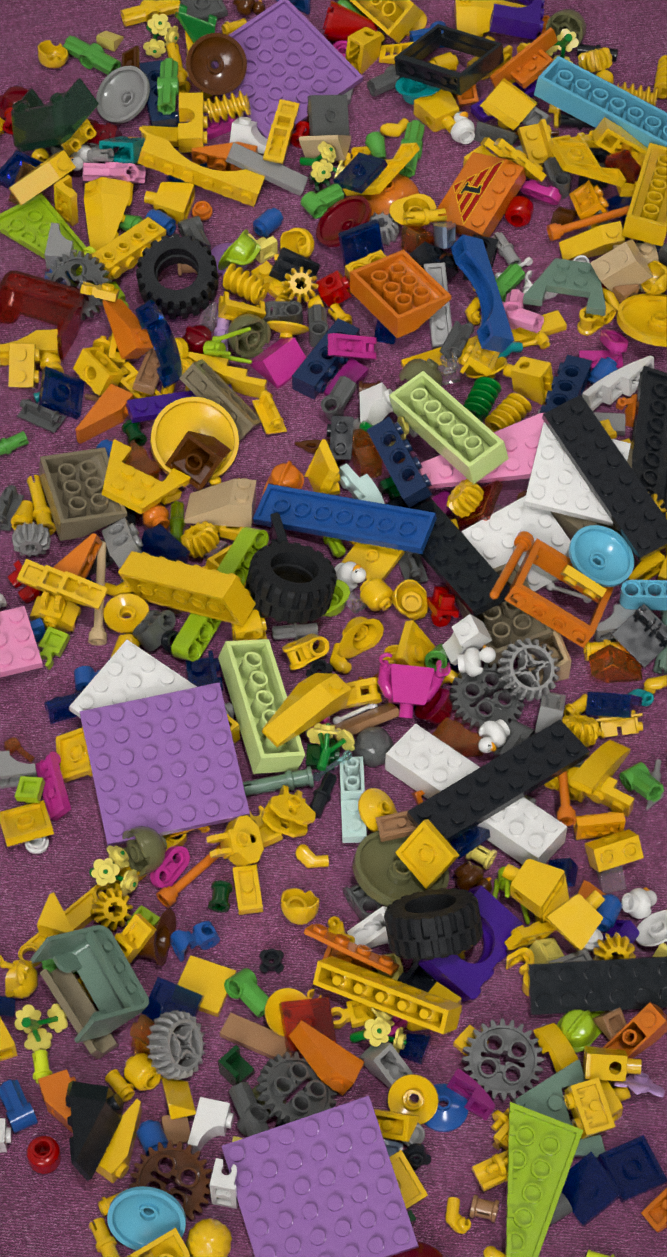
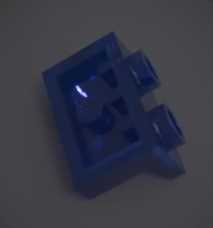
[185,650,223,691]
[44,690,83,724]
[586,692,642,718]

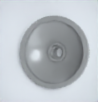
[96,66,150,124]

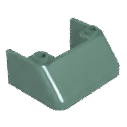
[30,925,149,1043]

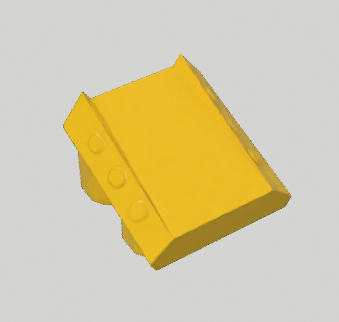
[480,78,537,130]
[304,439,340,495]

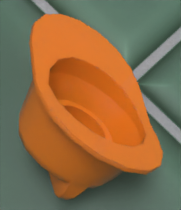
[263,460,304,494]

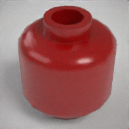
[505,196,534,227]
[26,1136,61,1174]

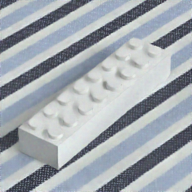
[385,723,567,864]

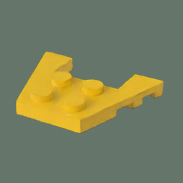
[548,130,626,187]
[480,137,546,182]
[343,143,420,196]
[101,439,191,514]

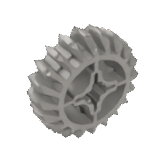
[497,638,560,702]
[146,1010,206,1080]

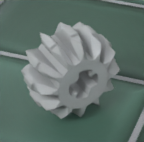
[364,211,399,247]
[12,521,51,557]

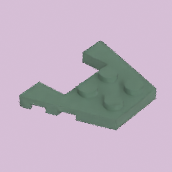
[523,258,606,316]
[512,1060,607,1160]

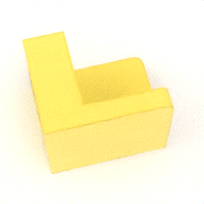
[248,233,278,264]

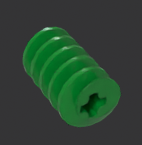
[463,377,501,422]

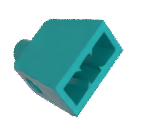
[99,136,145,164]

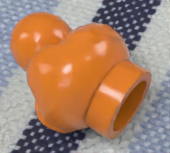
[142,503,170,532]

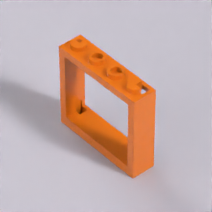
[504,538,614,648]

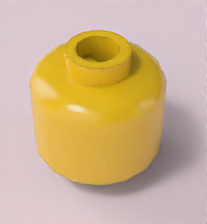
[360,578,393,612]
[124,1053,161,1091]

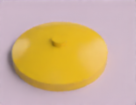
[617,293,667,347]
[150,397,239,484]

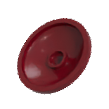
[316,196,372,247]

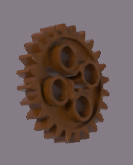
[129,1140,213,1220]

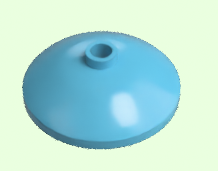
[569,525,634,587]
[107,1186,186,1251]

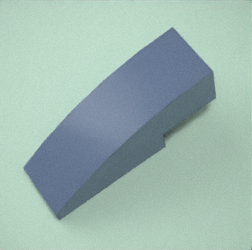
[433,221,456,249]

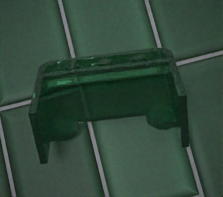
[11,78,99,152]

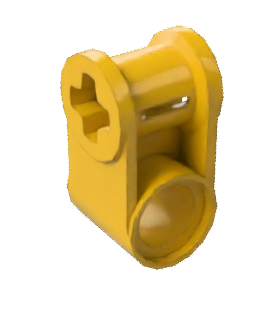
[577,301,617,336]
[282,633,330,670]

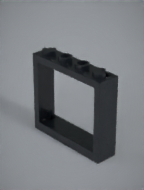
[394,24,504,95]

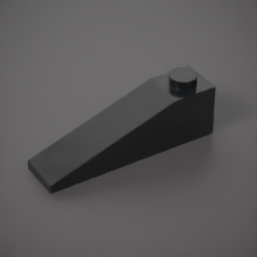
[65,1081,124,1181]

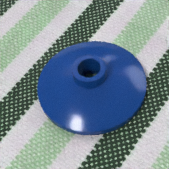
[424,1083,468,1132]

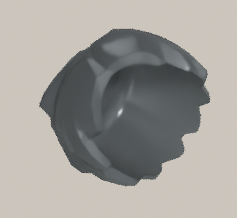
[353,727,394,767]

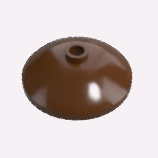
[186,33,247,95]

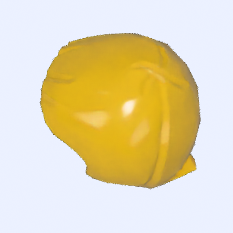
[640,260,667,295]
[392,579,428,620]
[281,888,319,925]
[5,960,38,999]

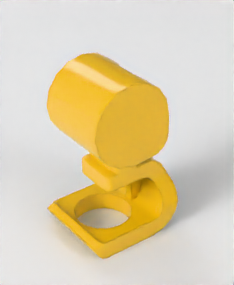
[505,947,535,996]

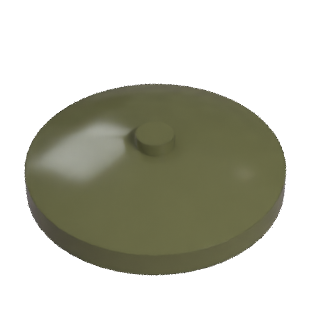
[353,831,449,907]

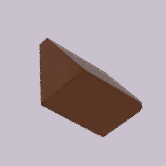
[551,206,578,225]

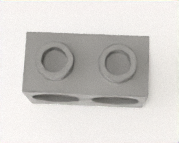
[102,517,144,568]

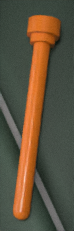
[546,205,630,241]
[490,531,534,600]
[557,771,576,826]
[156,844,221,908]

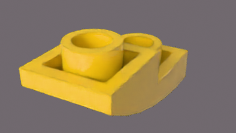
[533,1023,582,1073]

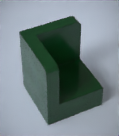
[218,1045,255,1086]

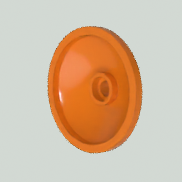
[359,174,419,217]

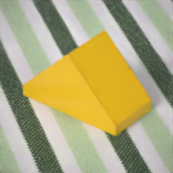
[37,892,74,937]

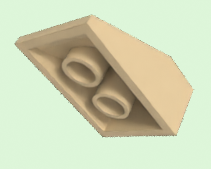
[184,478,257,528]

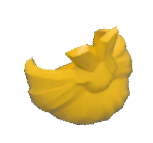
[274,228,314,261]

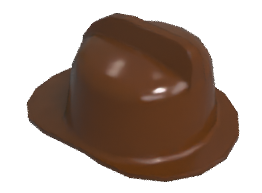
[138,909,176,966]

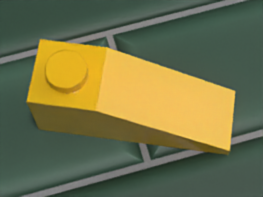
[592,117,647,170]
[9,150,76,205]
[559,221,625,261]
[96,1099,142,1184]

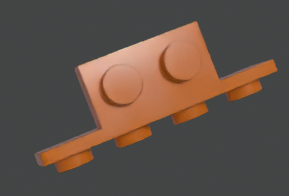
[490,28,558,89]
[304,923,400,975]

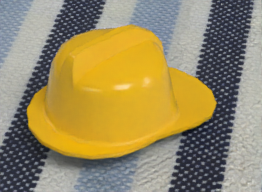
[389,194,436,228]
[339,616,384,659]

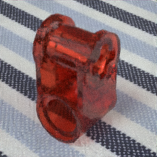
[605,149,641,184]

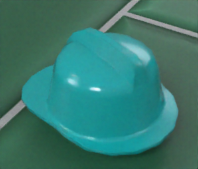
[395,77,440,105]

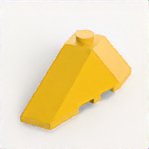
[84,177,133,251]

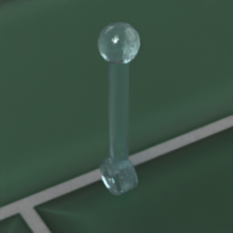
[312,750,353,781]

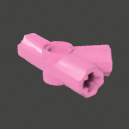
[82,162,146,184]
[503,289,544,333]

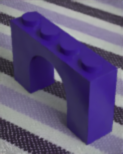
[489,0,545,40]
[418,885,523,1002]

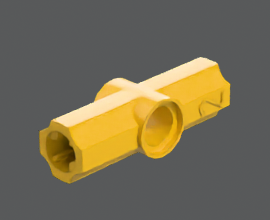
[120,0,180,27]

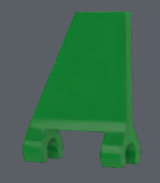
[175,3,217,43]

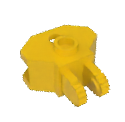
[30,591,81,632]
[261,785,316,838]
[206,815,264,867]

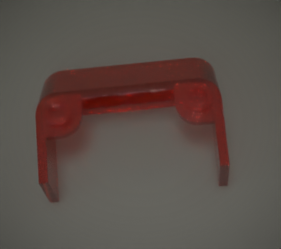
[0,270,84,360]

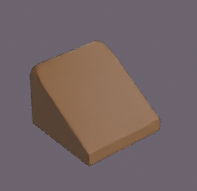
[612,284,639,304]
[593,1007,627,1040]
[161,1115,190,1146]

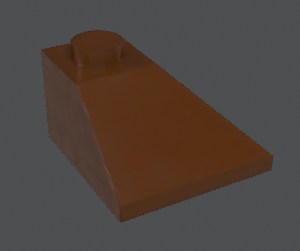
[165,431,232,490]

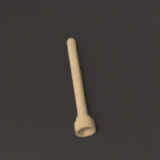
[88,541,107,646]

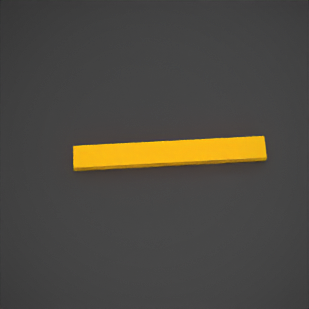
[401,310,567,370]

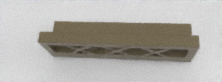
[179,359,261,440]
[40,968,119,1060]

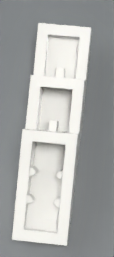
[582,356,654,411]

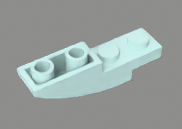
[339,463,385,504]
[339,756,367,843]

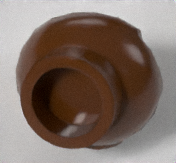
[232,0,265,16]
[454,861,492,893]

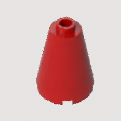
[322,1,378,41]

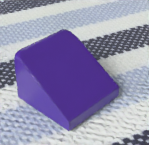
[603,920,640,944]

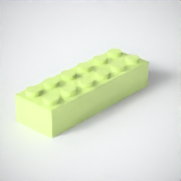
[389,371,509,484]
[218,639,305,774]

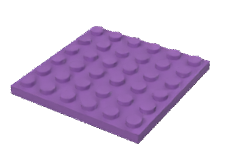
[211,0,363,139]
[79,683,250,846]
[222,1096,419,1257]

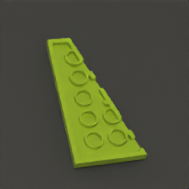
[0,193,95,284]
[506,1102,583,1257]

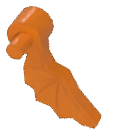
[615,394,638,410]

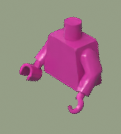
[378,652,451,719]

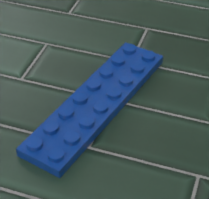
[253,484,437,554]

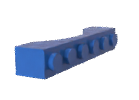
[451,234,514,353]

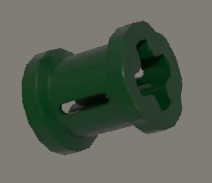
[121,419,147,448]
[208,881,233,913]

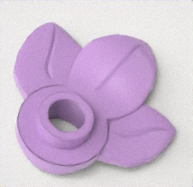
[614,1072,665,1098]

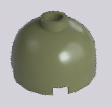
[546,9,587,45]
[227,314,271,358]
[398,358,443,386]
[122,826,167,877]

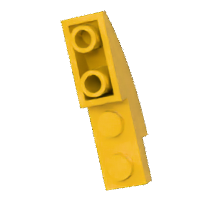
[544,767,635,817]

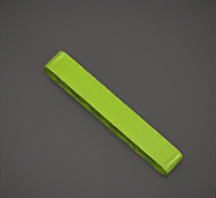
[171,527,269,662]

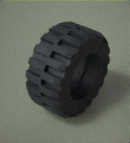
[136,234,219,319]
[245,541,337,624]
[384,888,483,960]

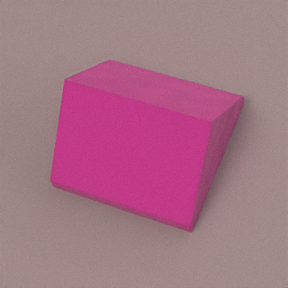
[249,337,306,389]

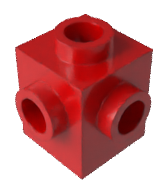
[316,270,352,308]

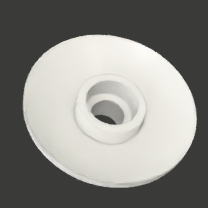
[636,910,667,946]

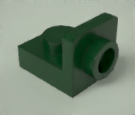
[306,739,340,770]

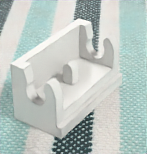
[210,1158,238,1209]

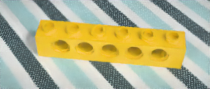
[313,956,462,1034]

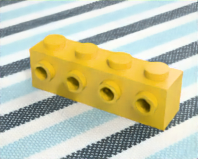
[92,217,166,280]

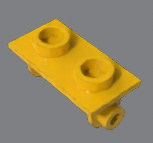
[252,390,287,434]
[595,710,643,738]

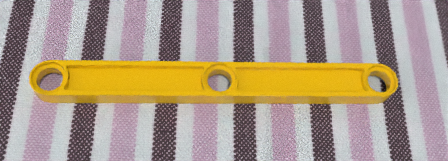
[18,832,187,967]

